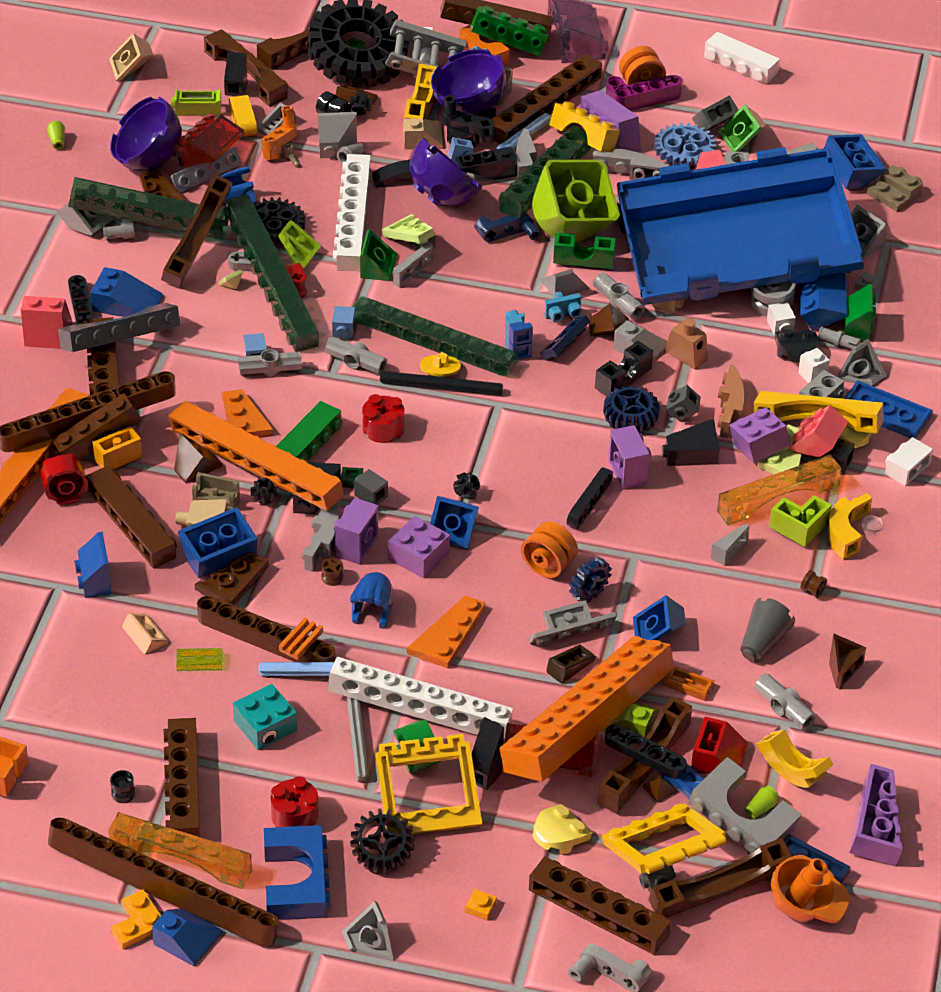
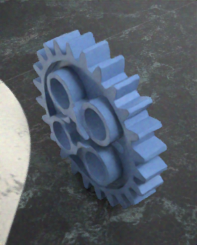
[654,123,716,169]

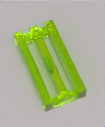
[176,648,223,671]

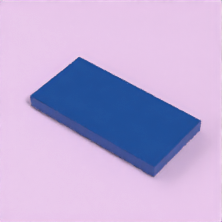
[844,380,933,439]

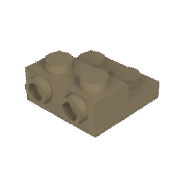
[867,165,923,212]

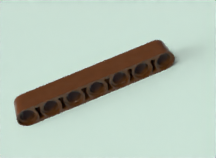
[197,596,336,662]

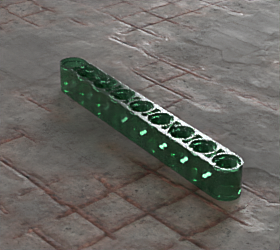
[352,296,519,376]

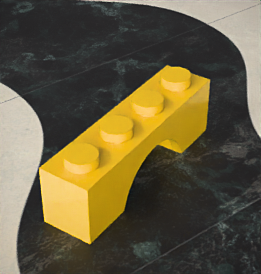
[549,101,620,152]

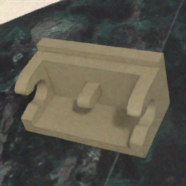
[192,472,240,511]

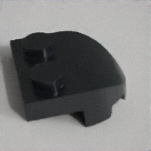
[775,330,819,362]

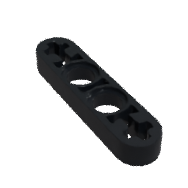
[68,275,94,324]
[566,467,613,529]
[604,725,687,778]

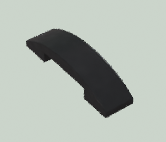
[372,159,412,188]

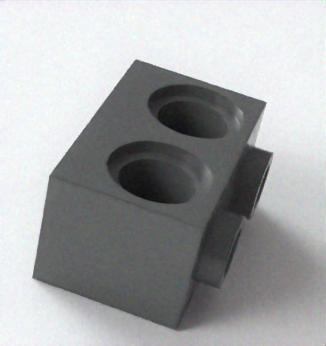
[692,95,739,132]

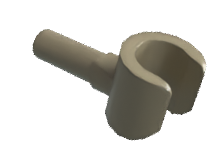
[282,144,300,167]

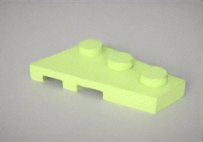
[382,214,435,244]
[757,424,802,484]

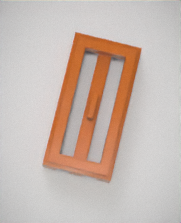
[279,617,323,660]
[663,666,715,701]

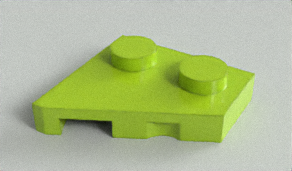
[278,220,321,269]

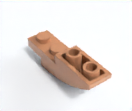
[717,365,745,438]

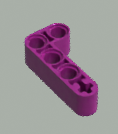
[606,75,682,111]

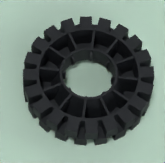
[307,0,410,88]

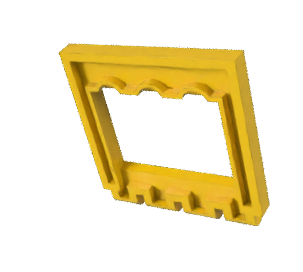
[375,734,482,835]
[601,804,727,874]

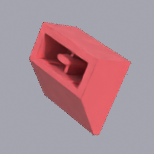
[789,405,848,457]

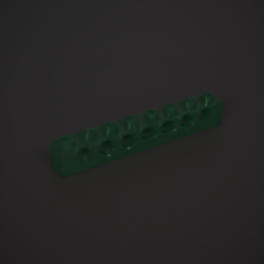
[498,125,591,219]

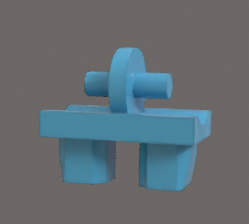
[544,291,581,323]

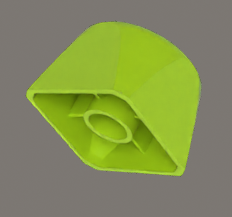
[532,160,620,242]

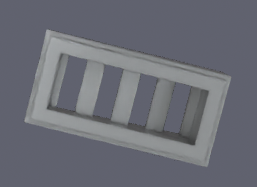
[257,102,297,135]
[711,524,750,566]

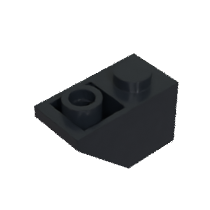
[224,52,248,96]

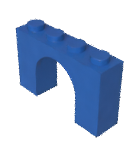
[264,825,330,920]

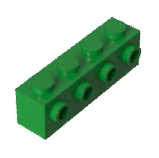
[471,6,548,56]

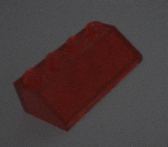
[174,113,245,167]

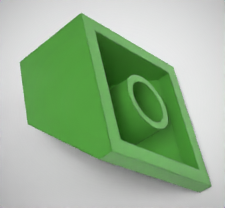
[718,104,765,152]

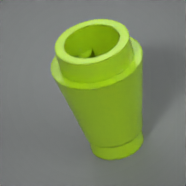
[47,121,66,150]
[745,785,780,819]

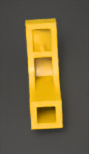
[404,64,437,119]
[827,493,872,560]
[756,729,834,788]

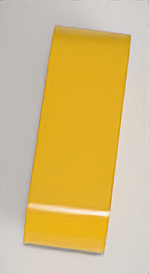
[229,95,257,137]

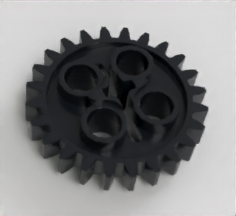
[241,197,306,246]

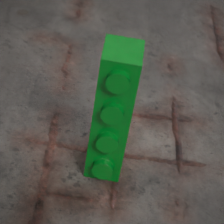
[276,401,343,462]

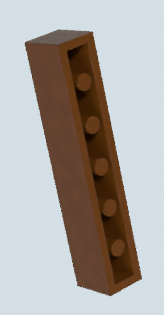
[440,0,552,42]
[86,465,177,569]

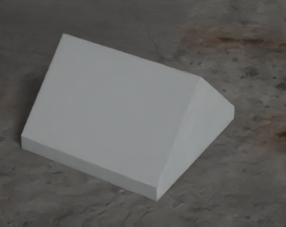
[851,204,888,258]

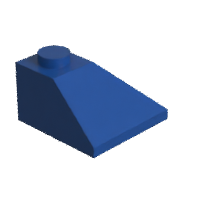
[430,496,479,549]
[633,595,686,641]
[152,908,223,966]

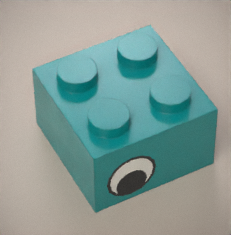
[233,683,297,750]

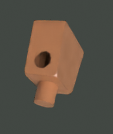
[665,318,708,370]

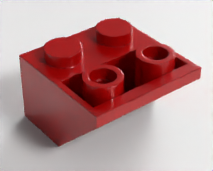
[691,716,748,773]

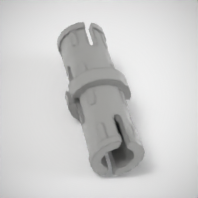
[817,326,860,349]

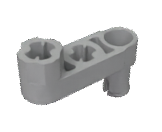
[103,195,139,240]
[568,944,653,992]

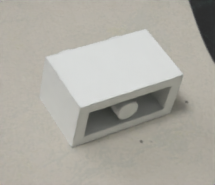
[885,437,933,486]

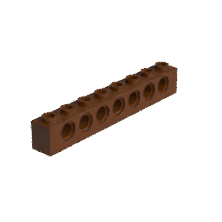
[492,54,602,144]
[87,317,120,440]

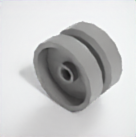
[750,278,795,317]

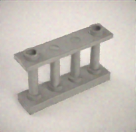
[385,19,466,75]

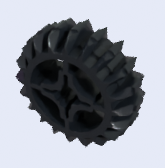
[350,808,415,874]

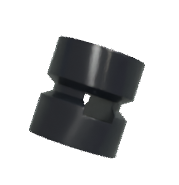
[316,91,352,113]

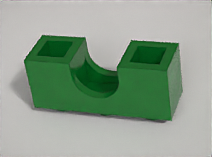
[553,232,615,269]

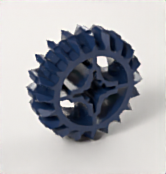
[603,385,660,433]

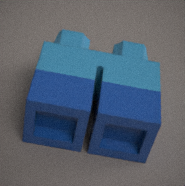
[505,310,533,361]

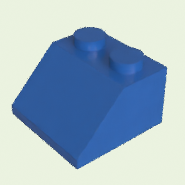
[74,532,112,598]

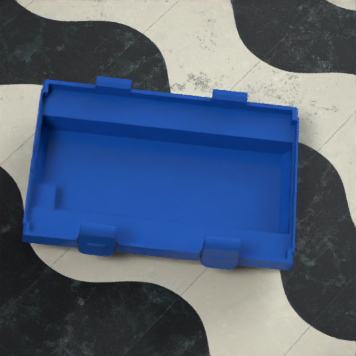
[617,147,864,305]

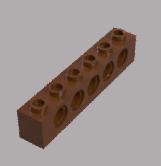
[163,718,200,844]
[529,856,671,956]

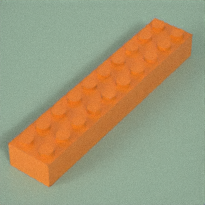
[500,636,674,782]

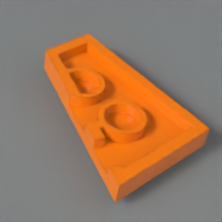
[221,389,273,437]

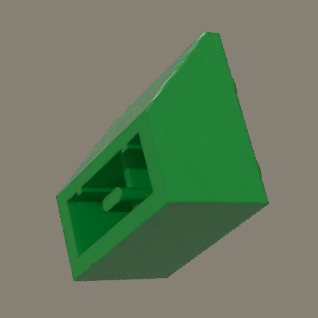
[844,284,876,342]

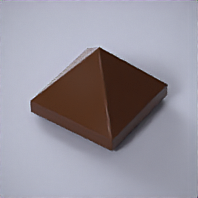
[643,774,676,802]

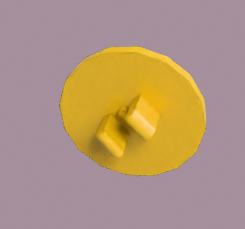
[420,352,461,377]

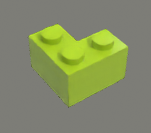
[769,495,832,547]

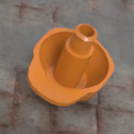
[771,855,850,924]

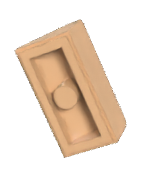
[122,613,169,654]

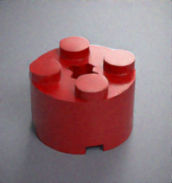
[362,394,405,443]
[40,454,88,505]
[270,776,319,827]

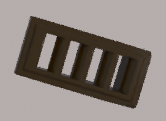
[546,644,596,683]

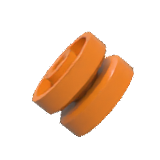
[619,46,666,85]
[521,521,578,578]

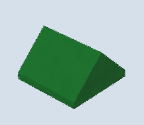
[360,229,397,281]

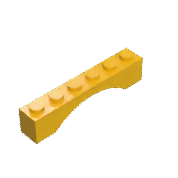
[754,391,884,433]

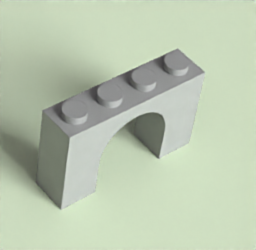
[688,757,802,853]

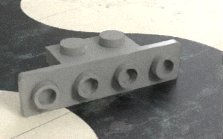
[171,147,242,193]
[529,600,617,645]

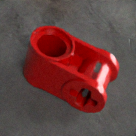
[279,263,307,298]

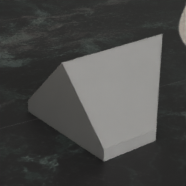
[541,269,590,298]
[837,339,887,385]
[342,901,394,961]

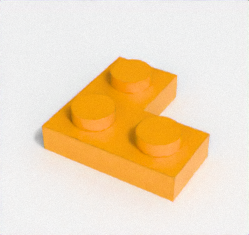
[111,889,161,949]

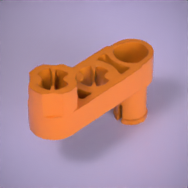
[261,106,298,160]

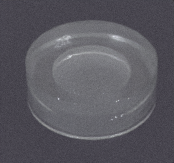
[861,515,884,536]

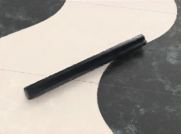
[380,371,503,395]

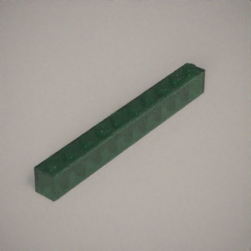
[223,194,319,352]

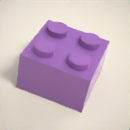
[729,408,791,463]
[608,425,651,490]
[333,497,378,565]
[388,516,450,578]

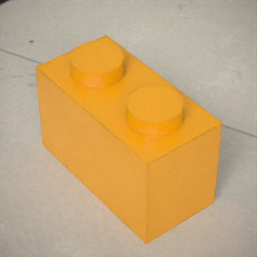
[93,426,142,470]

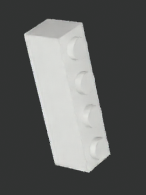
[704,32,780,84]

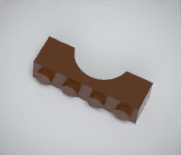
[52,393,142,460]

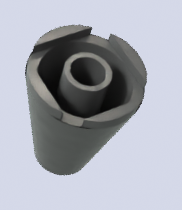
[740,598,795,661]

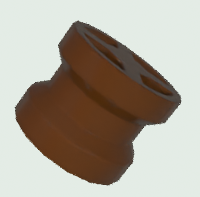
[321,558,344,586]
[800,570,827,597]

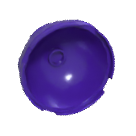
[431,49,507,115]
[110,97,182,170]
[409,138,482,207]

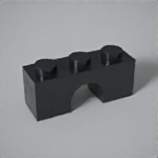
[595,341,653,396]

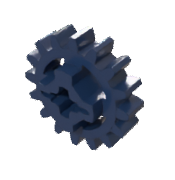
[569,557,612,602]

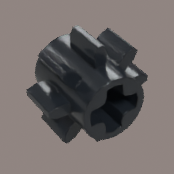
[349,92,372,116]
[453,472,480,499]
[250,478,278,504]

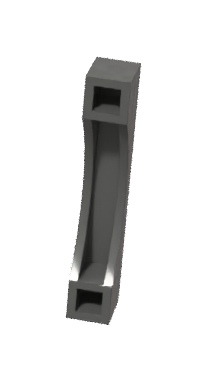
[58,303,180,352]

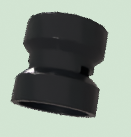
[110,770,135,803]

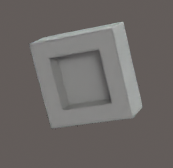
[854,272,882,293]

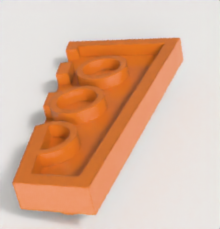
[407,595,485,669]

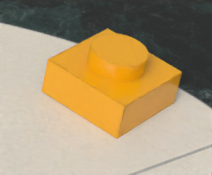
[465,889,497,920]

